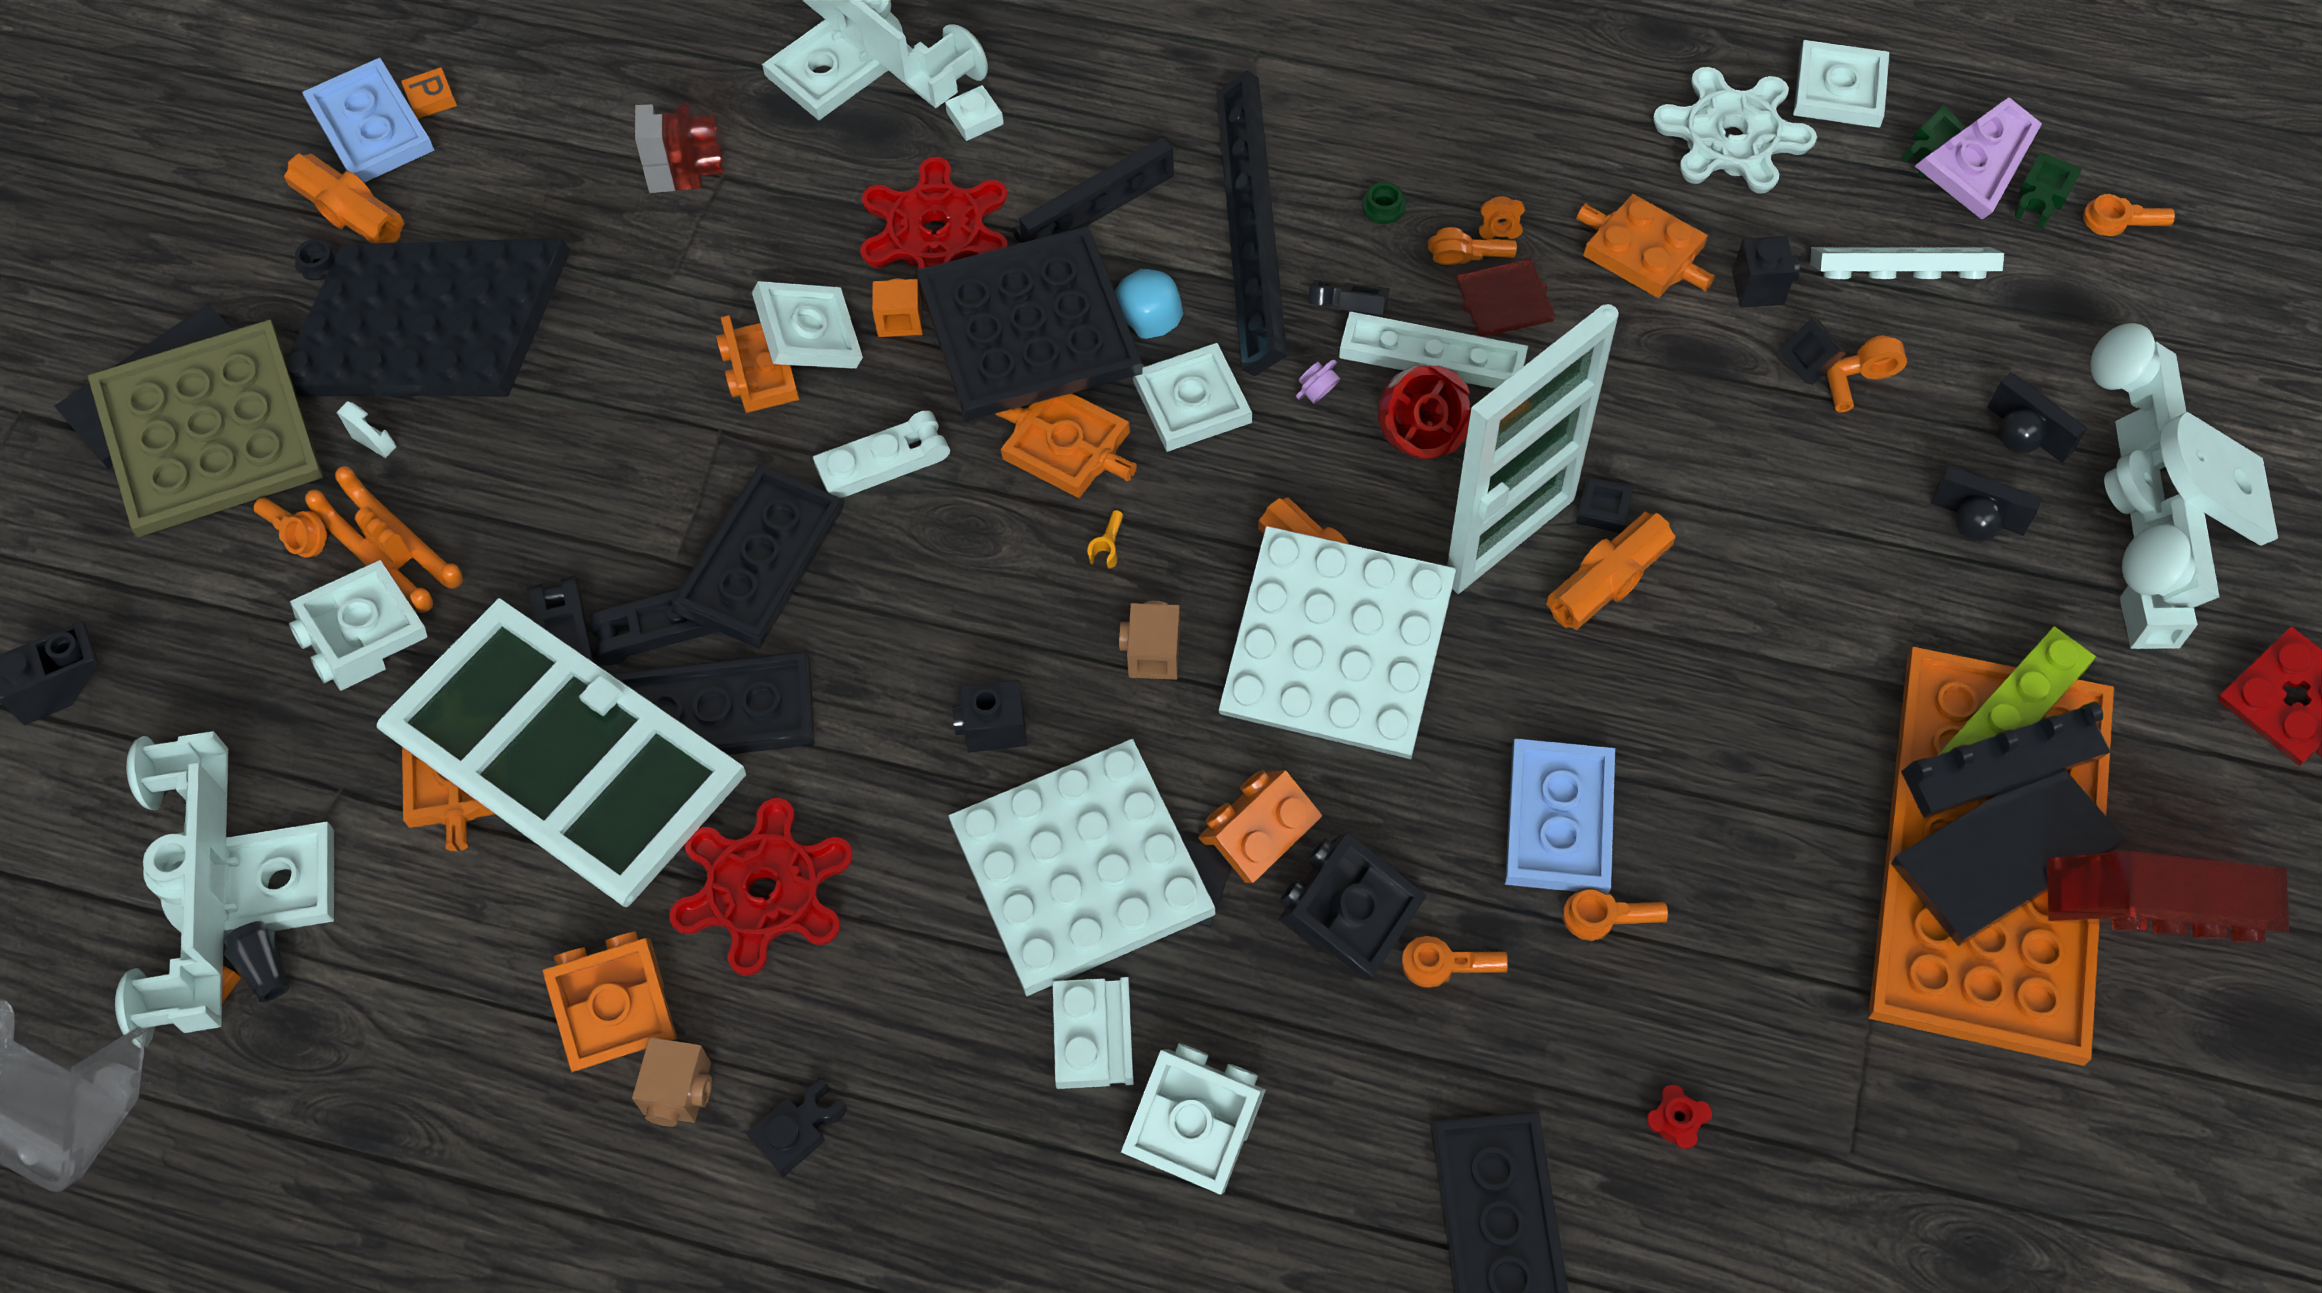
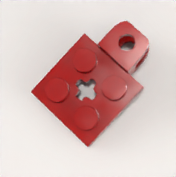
[2218,626,2322,767]

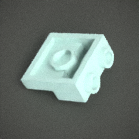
[289,560,427,691]
[1121,1043,1266,1195]

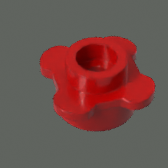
[1647,1085,1712,1149]

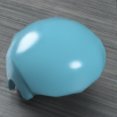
[1114,269,1184,339]

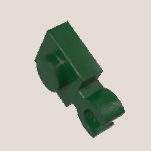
[1901,105,1967,178]
[2015,152,2082,228]

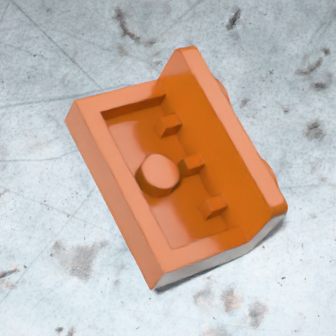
[716,315,799,413]
[1198,770,1322,883]

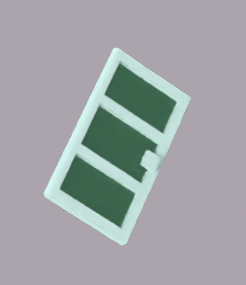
[1447,304,1618,594]
[377,598,746,907]

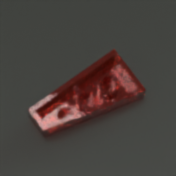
[2047,851,2289,943]

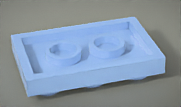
[302,58,434,182]
[1505,739,1615,895]

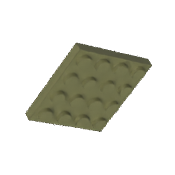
[87,319,323,537]

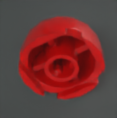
[1378,366,1471,459]

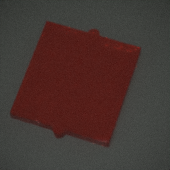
[1457,259,1555,337]

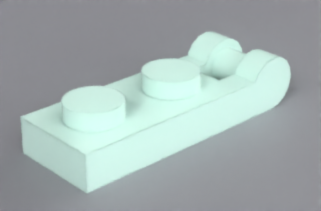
[812,411,950,498]

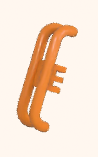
[305,466,463,613]

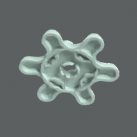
[1653,67,1817,194]

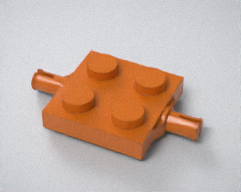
[1576,194,1715,299]
[995,393,1137,498]
[402,691,509,852]

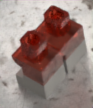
[635,103,723,193]

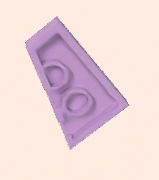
[1915,97,2042,219]

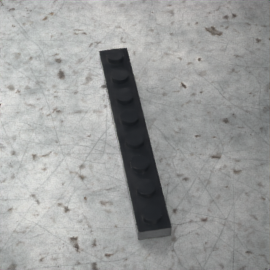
[1217,70,1287,376]

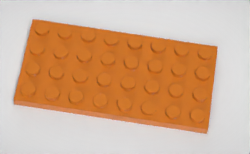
[1868,647,2114,1066]

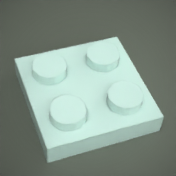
[1793,40,1889,128]
[752,281,863,368]
[1133,343,1252,452]

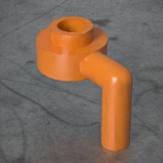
[1826,335,1907,412]

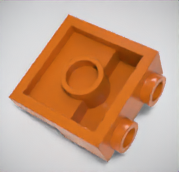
[542,931,677,1072]

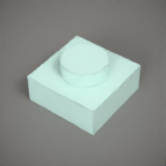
[945,85,1003,141]

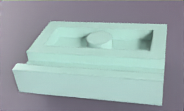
[1053,977,1134,1089]

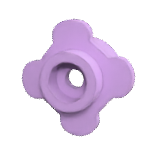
[1296,359,1340,404]

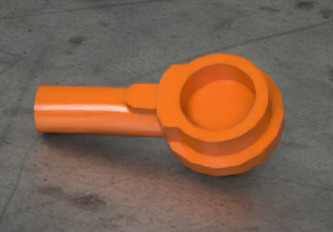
[2083,194,2175,236]
[1428,227,1517,265]
[254,497,327,558]
[1563,890,1668,941]
[1402,936,1507,988]

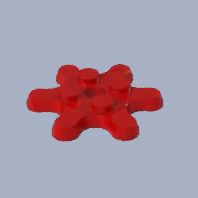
[860,157,1008,270]
[669,798,853,976]

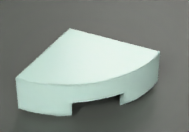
[337,401,396,458]

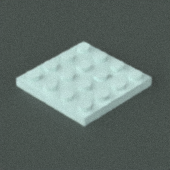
[1219,526,1456,759]
[948,739,1215,997]

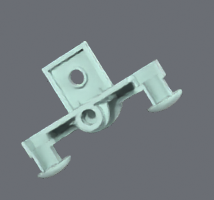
[762,0,988,120]
[2090,323,2278,608]
[115,731,334,1047]

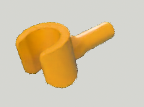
[1087,510,1123,569]

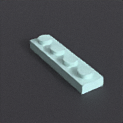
[1810,247,2004,279]
[1339,312,1528,389]

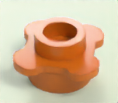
[1479,196,1525,240]

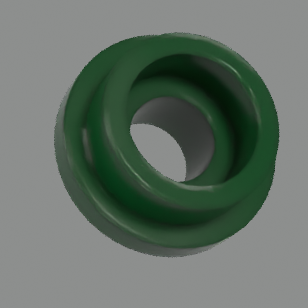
[1362,182,1406,224]

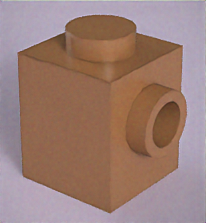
[1119,601,1180,680]
[632,1037,712,1127]

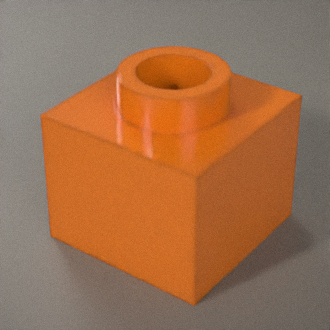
[872,278,923,337]

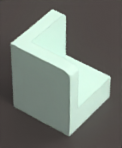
[2120,586,2198,649]

